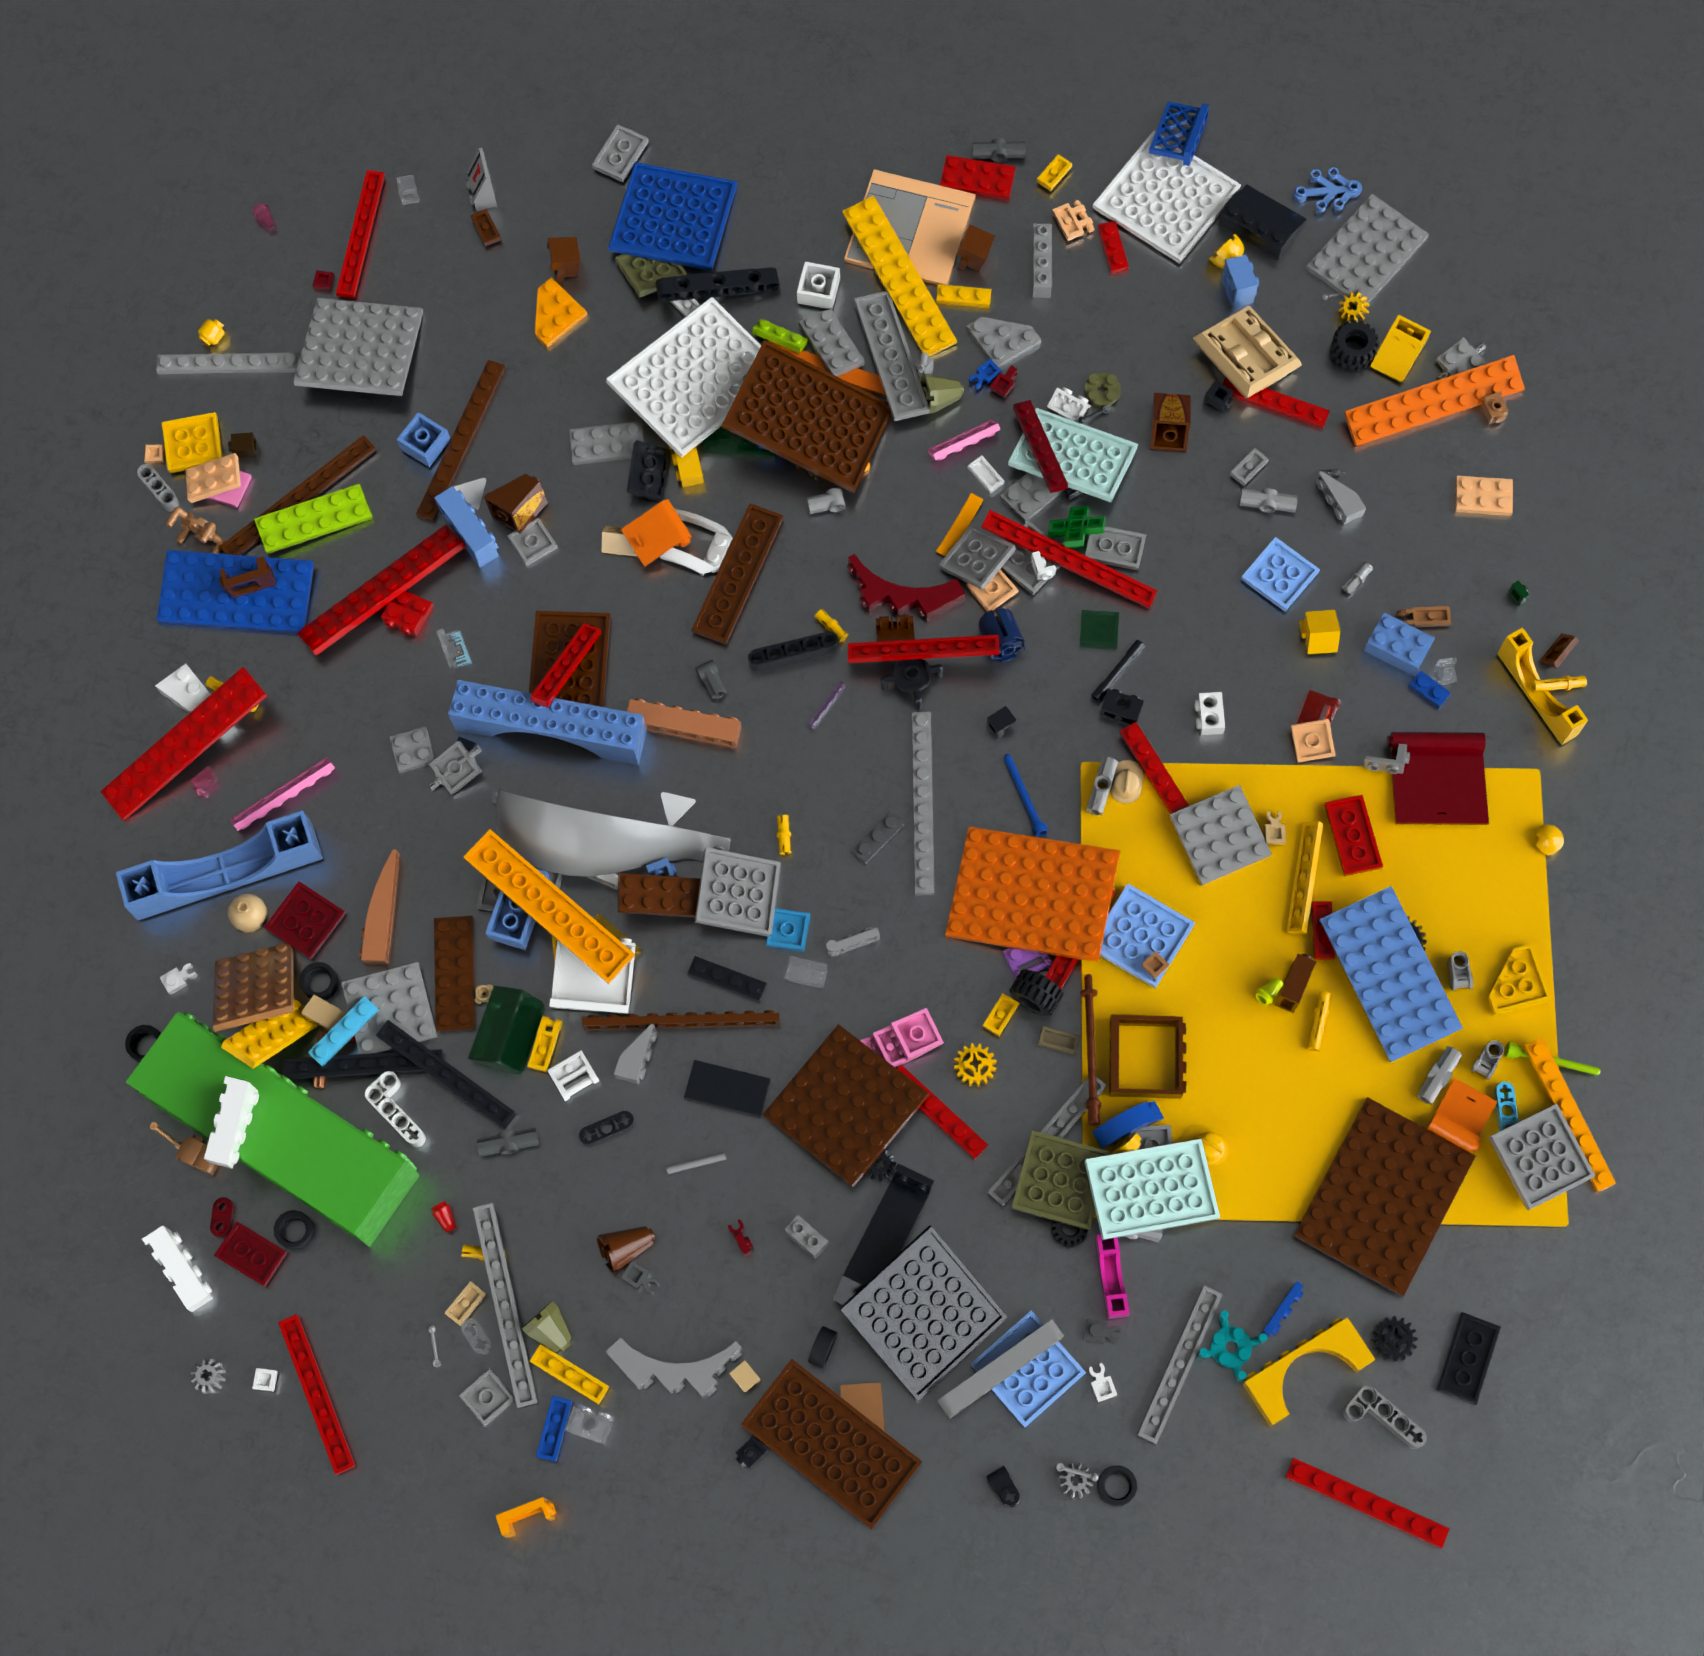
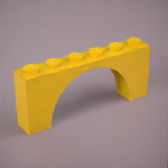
[1497,627,1588,745]
[1243,1317,1375,1427]

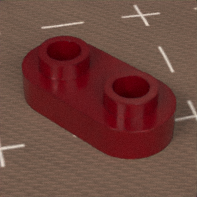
[210,1197,234,1238]

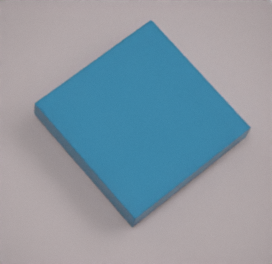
[766,908,810,952]

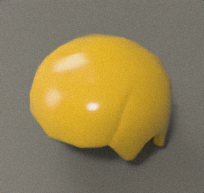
[1535,824,1564,855]

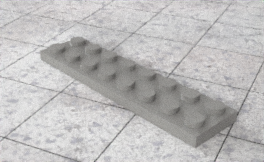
[854,291,930,421]

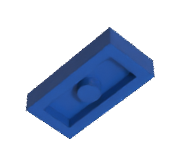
[1408,671,1451,709]

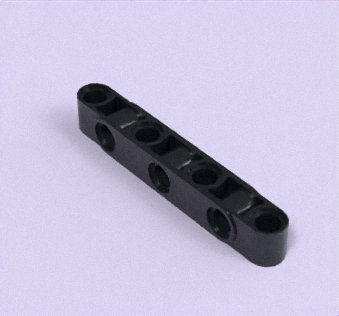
[655,267,780,302]

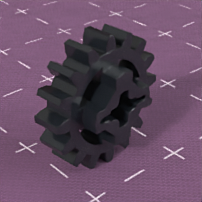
[1372,1316,1418,1362]

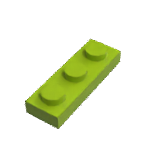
[752,319,808,354]

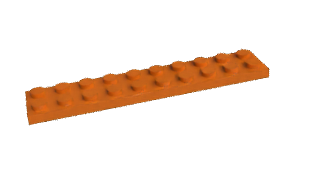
[1344,355,1525,447]

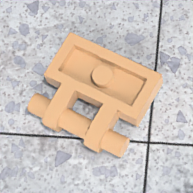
[1052,200,1095,241]

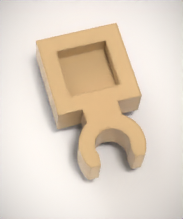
[1264,811,1286,845]

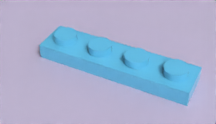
[308,996,379,1067]

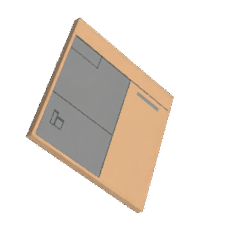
[844,169,976,285]

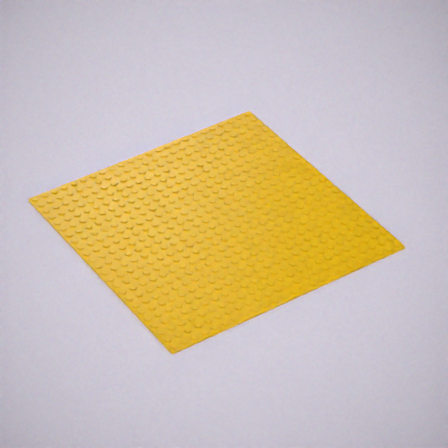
[1080,762,1569,1227]

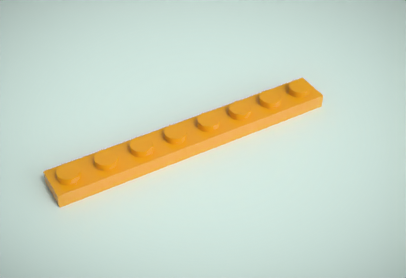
[1523,1037,1616,1192]

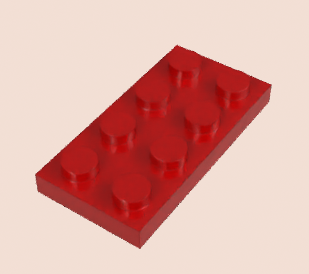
[940,155,1016,200]
[1324,795,1383,877]

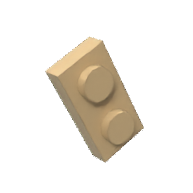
[444,1281,487,1327]

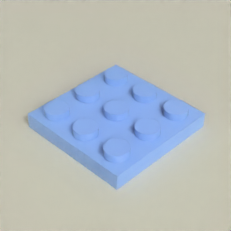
[1241,537,1320,612]

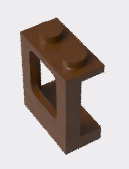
[219,556,277,598]

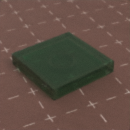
[1079,610,1119,649]

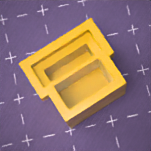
[1299,610,1340,654]

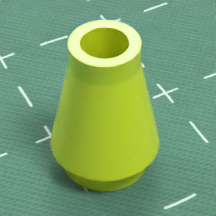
[1255,977,1283,1006]

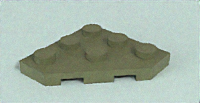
[615,254,687,297]

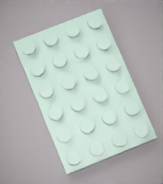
[1008,408,1138,503]
[1084,1139,1220,1240]

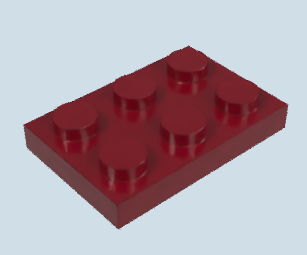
[214,1221,288,1287]

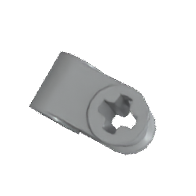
[1447,951,1473,991]
[1471,1040,1504,1081]

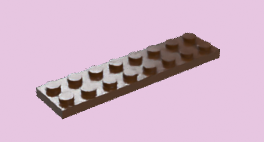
[692,503,784,645]

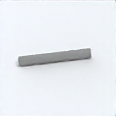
[666,1152,726,1174]

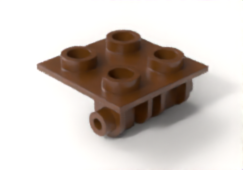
[876,614,915,642]

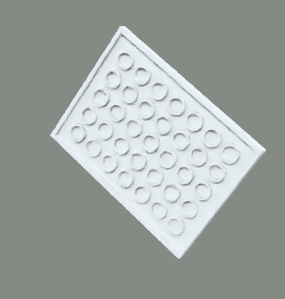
[606,297,761,458]

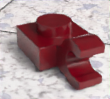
[990,365,1018,398]
[728,1219,753,1257]

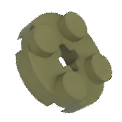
[1084,372,1121,408]

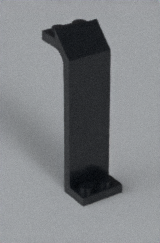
[832,1163,934,1306]

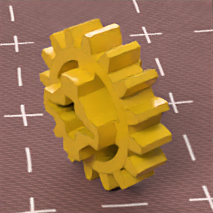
[954,1043,997,1087]

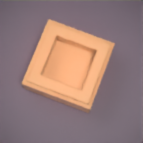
[144,444,165,464]

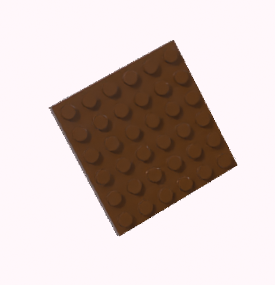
[762,1024,929,1187]

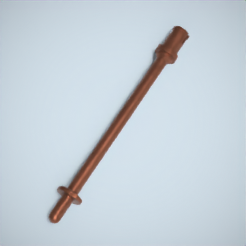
[1080,974,1101,1126]

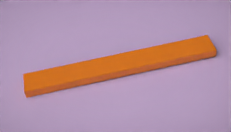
[768,341,886,398]

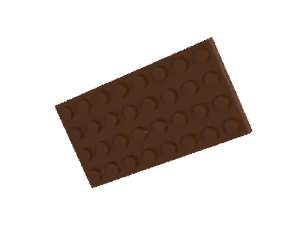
[741,1359,922,1530]

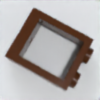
[1275,954,1316,1013]

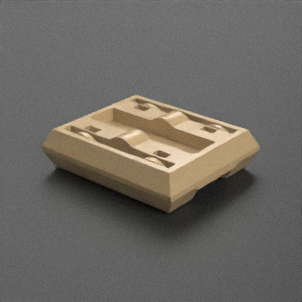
[1193,305,1302,398]

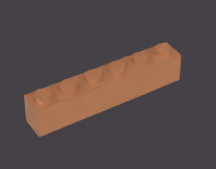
[627,698,741,748]

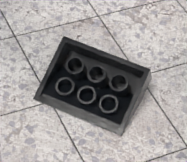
[1218,184,1307,260]

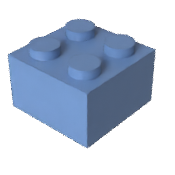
[1222,254,1259,308]
[396,412,451,467]

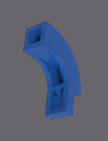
[1092,1101,1164,1149]

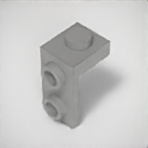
[1364,743,1410,774]

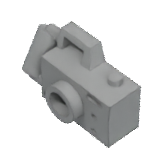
[914,353,934,378]

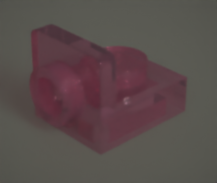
[191,766,217,799]

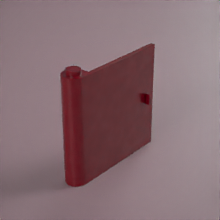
[1387,732,1489,825]

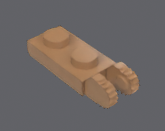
[1396,606,1452,628]

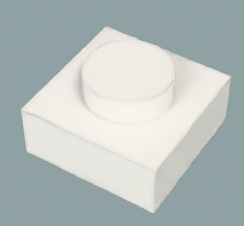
[252,1368,278,1392]

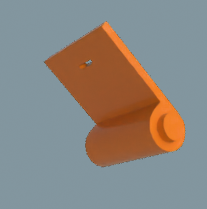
[621,499,692,566]
[1427,1078,1497,1153]

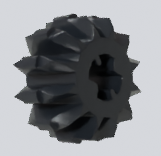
[865,1149,897,1182]

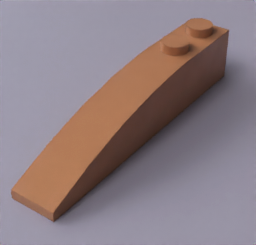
[359,849,400,966]

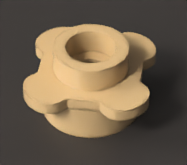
[474,984,494,1004]

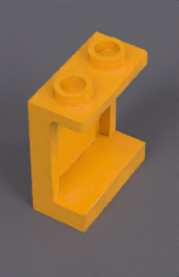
[495,1497,556,1538]

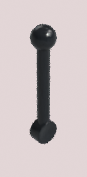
[1078,406,1109,424]

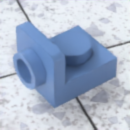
[646,858,677,877]

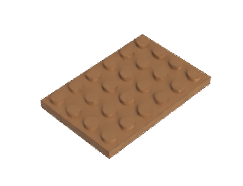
[212,943,294,1032]

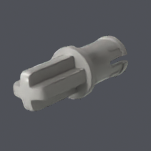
[1342,562,1373,594]

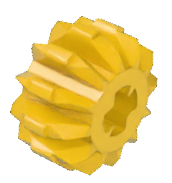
[1338,292,1370,323]

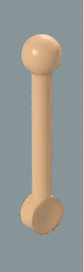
[150,1122,182,1149]

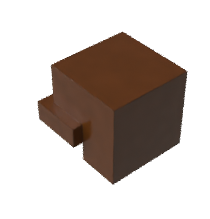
[957,224,995,272]
[547,237,581,283]

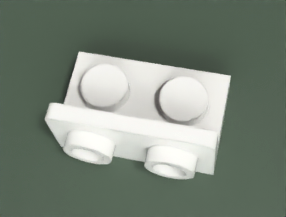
[1047,386,1091,423]

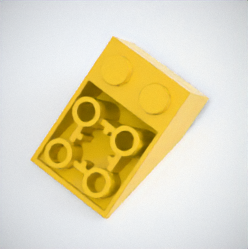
[1370,315,1431,383]

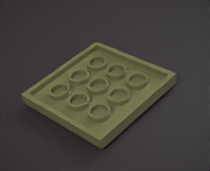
[1011,1130,1110,1231]

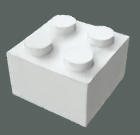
[797,262,840,310]

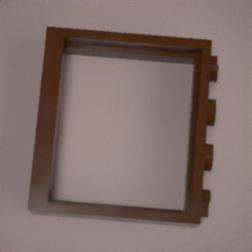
[1109,1015,1187,1099]

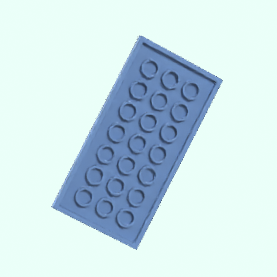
[1319,886,1463,1062]

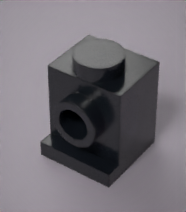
[1203,381,1234,411]
[735,1435,768,1469]

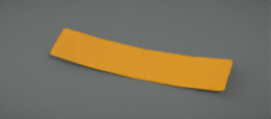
[936,493,983,556]

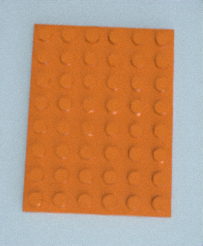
[945,827,1120,963]

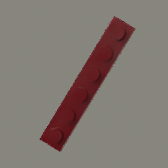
[1013,400,1068,493]

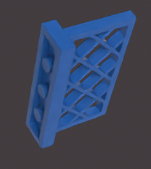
[1149,101,1209,166]

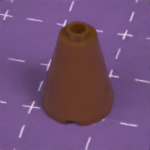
[597,1226,655,1273]

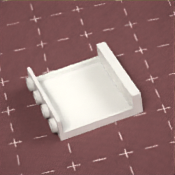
[549,938,636,1014]

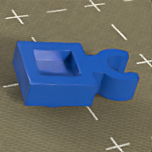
[969,359,1002,390]

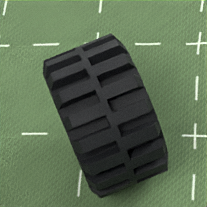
[1330,320,1379,371]
[1009,969,1064,1016]

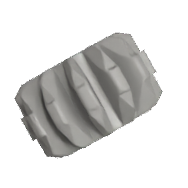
[191,1358,226,1394]
[1058,1463,1094,1499]

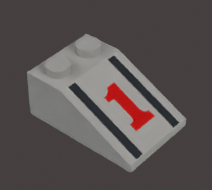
[465,148,497,211]

